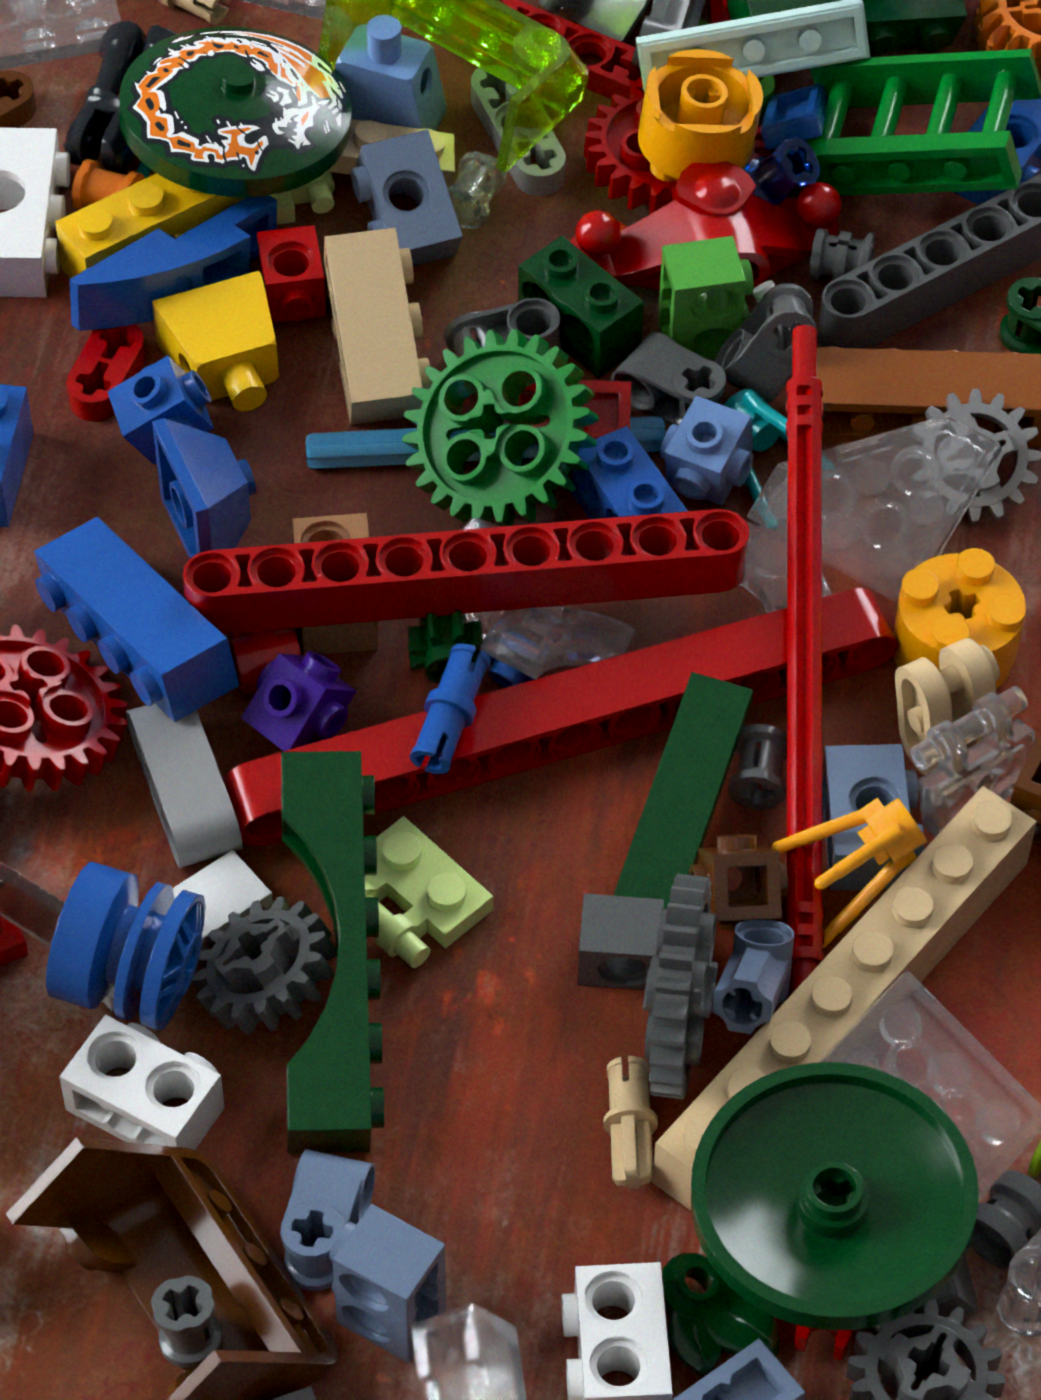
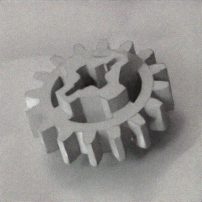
[907,389,1041,524]

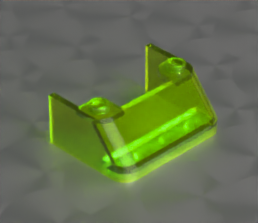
[318,0,589,173]

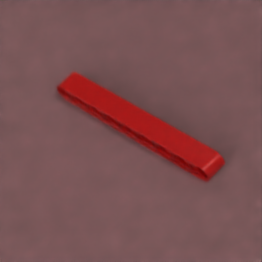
[183,509,749,634]

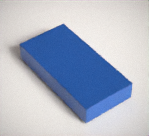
[760,83,828,150]

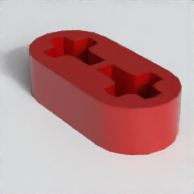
[66,324,146,422]

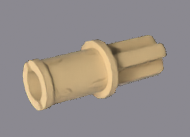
[603,1056,658,1190]

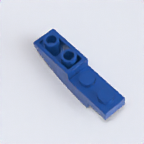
[70,195,277,331]

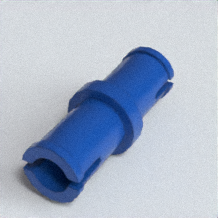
[409,644,491,774]

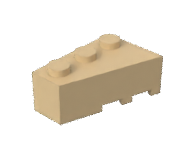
[323,227,432,425]

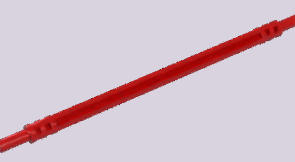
[784,325,824,994]

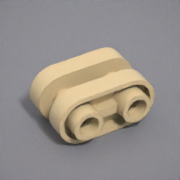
[895,638,1003,776]

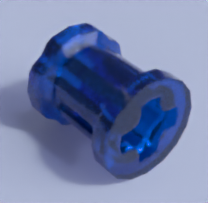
[744,137,820,205]

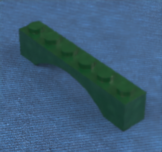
[281,751,384,1154]

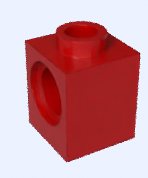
[256,225,326,323]

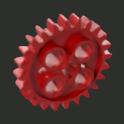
[583,86,770,215]
[0,624,128,792]

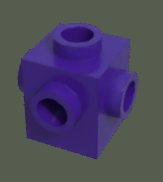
[241,651,357,751]

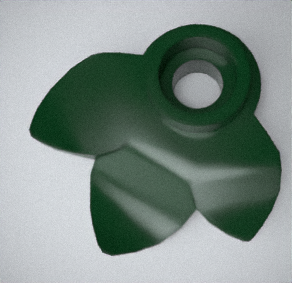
[662,1253,779,1376]

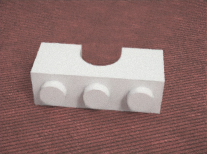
[0,127,70,297]

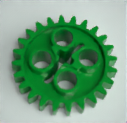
[402,329,599,528]

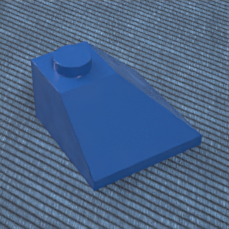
[152,418,257,559]

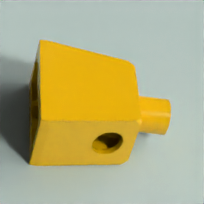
[152,270,279,412]

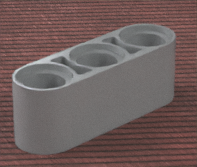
[126,704,243,868]

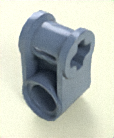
[280,1149,375,1291]

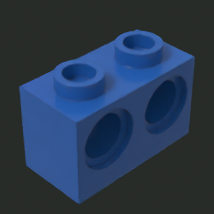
[572,426,687,519]

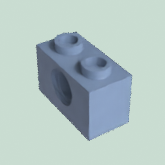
[350,129,463,267]
[822,744,924,891]

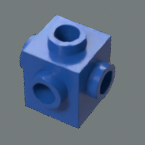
[107,355,214,464]

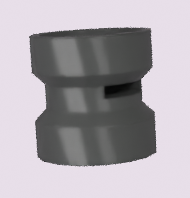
[970,1170,1041,1269]

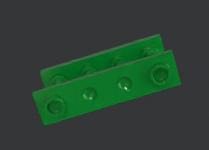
[782,49,1041,198]

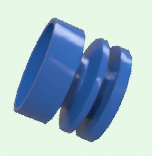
[45,861,206,1030]

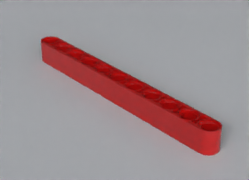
[223,588,898,847]

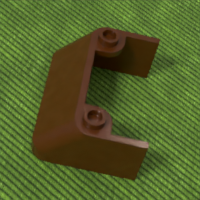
[6,1137,338,1400]

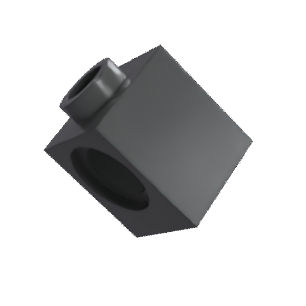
[578,893,664,990]

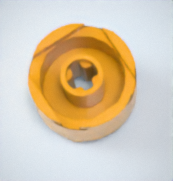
[638,49,763,182]
[893,548,1026,689]

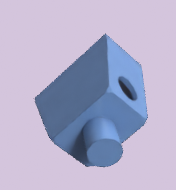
[335,15,447,131]

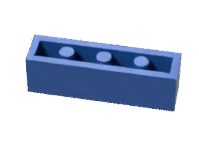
[34,517,240,722]

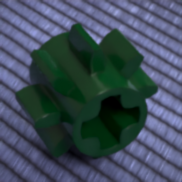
[407,610,484,684]

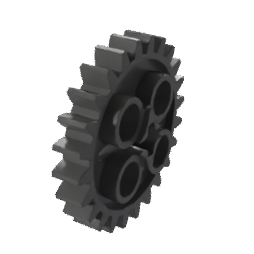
[643,874,718,1099]

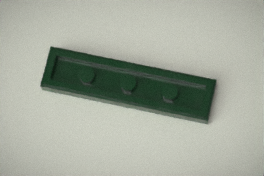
[613,672,754,908]

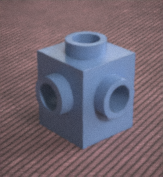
[660,396,753,506]

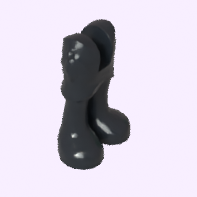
[63,21,177,173]

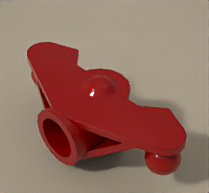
[570,161,842,297]

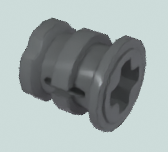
[809,228,876,281]

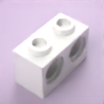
[59,1014,225,1150]
[561,1262,673,1400]

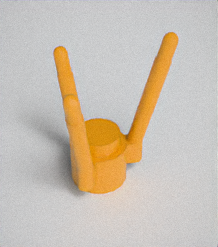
[772,798,927,949]

